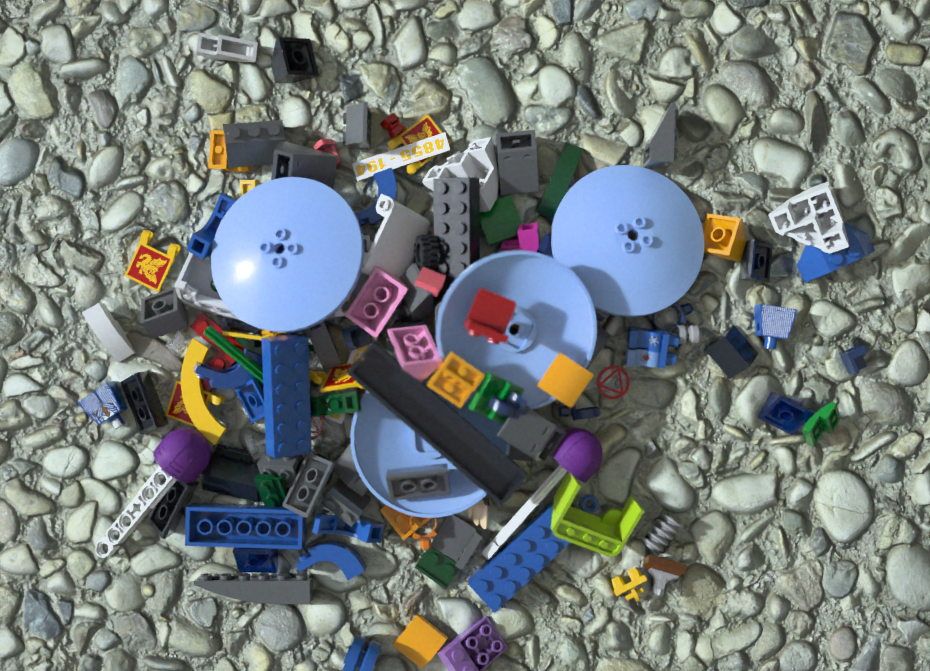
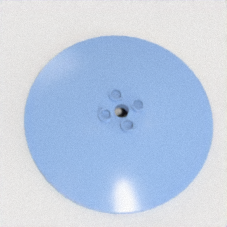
[551,165,704,317]
[211,177,364,333]
[436,250,597,410]
[350,368,510,518]

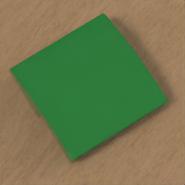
[480,195,522,247]
[468,372,525,424]
[802,402,840,447]

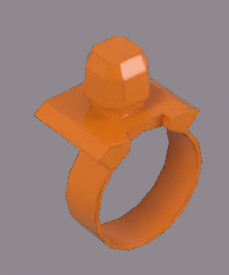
[410,516,437,550]

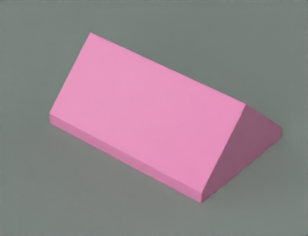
[345,266,409,338]
[388,325,443,382]

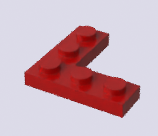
[189,312,245,392]

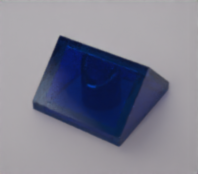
[758,392,815,435]
[233,547,278,573]

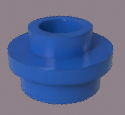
[579,494,599,514]

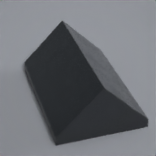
[121,371,169,435]
[201,452,260,502]
[147,480,199,539]

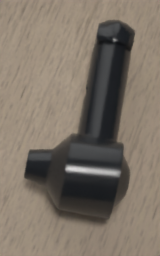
[220,317,261,334]

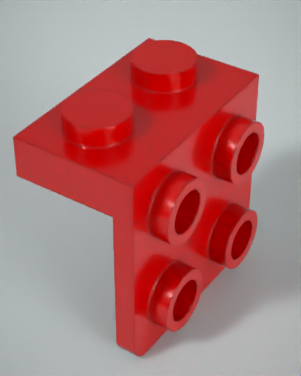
[464,288,517,345]

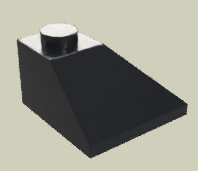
[271,37,319,84]

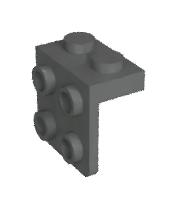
[257,451,303,491]
[321,479,371,527]
[431,514,484,570]

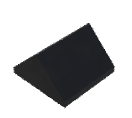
[739,239,773,283]
[704,325,759,378]

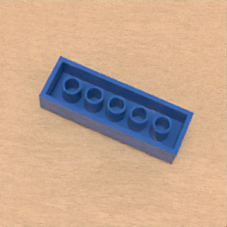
[261,334,312,459]
[468,501,570,613]
[185,503,307,549]

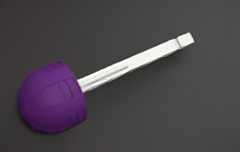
[95,428,211,558]
[481,428,603,560]

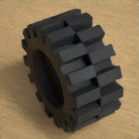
[414,235,439,271]

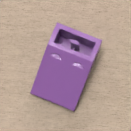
[437,616,508,671]

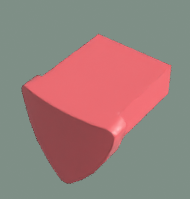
[314,139,341,165]
[415,267,445,298]

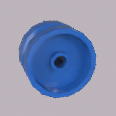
[343,634,381,671]

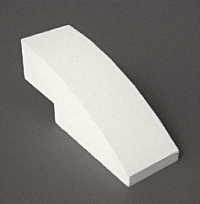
[196,32,258,63]
[82,303,136,362]

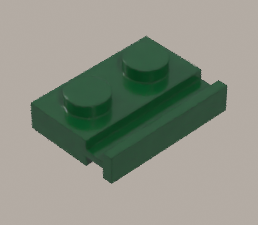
[254,474,289,507]
[415,545,460,589]

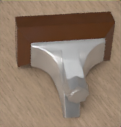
[643,554,687,596]

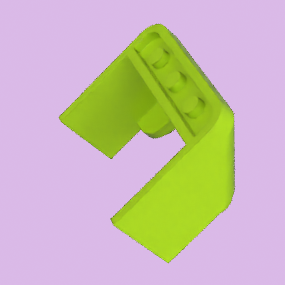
[551,472,644,557]

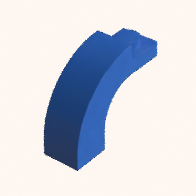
[355,167,398,226]
[186,192,237,259]
[194,348,263,389]
[312,511,385,543]
[295,540,367,580]

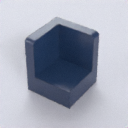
[341,325,373,351]
[839,345,868,375]

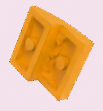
[208,130,251,172]
[426,352,485,408]
[537,352,594,408]
[379,505,431,540]
[393,613,448,669]

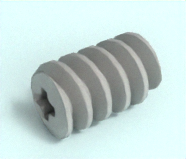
[641,513,683,556]

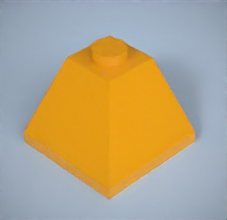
[703,214,746,262]

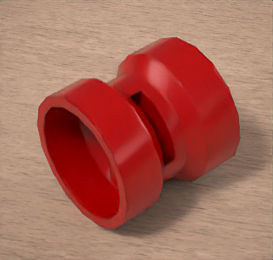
[380,113,407,139]

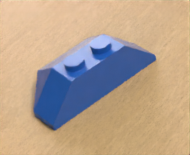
[796,223,875,282]

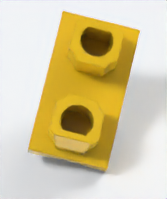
[611,567,647,602]

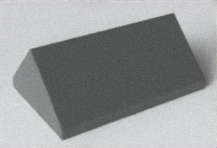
[282,453,335,519]
[386,463,450,501]

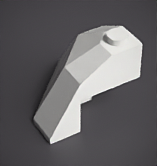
[422,137,499,212]
[769,181,849,253]

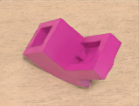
[501,222,540,252]

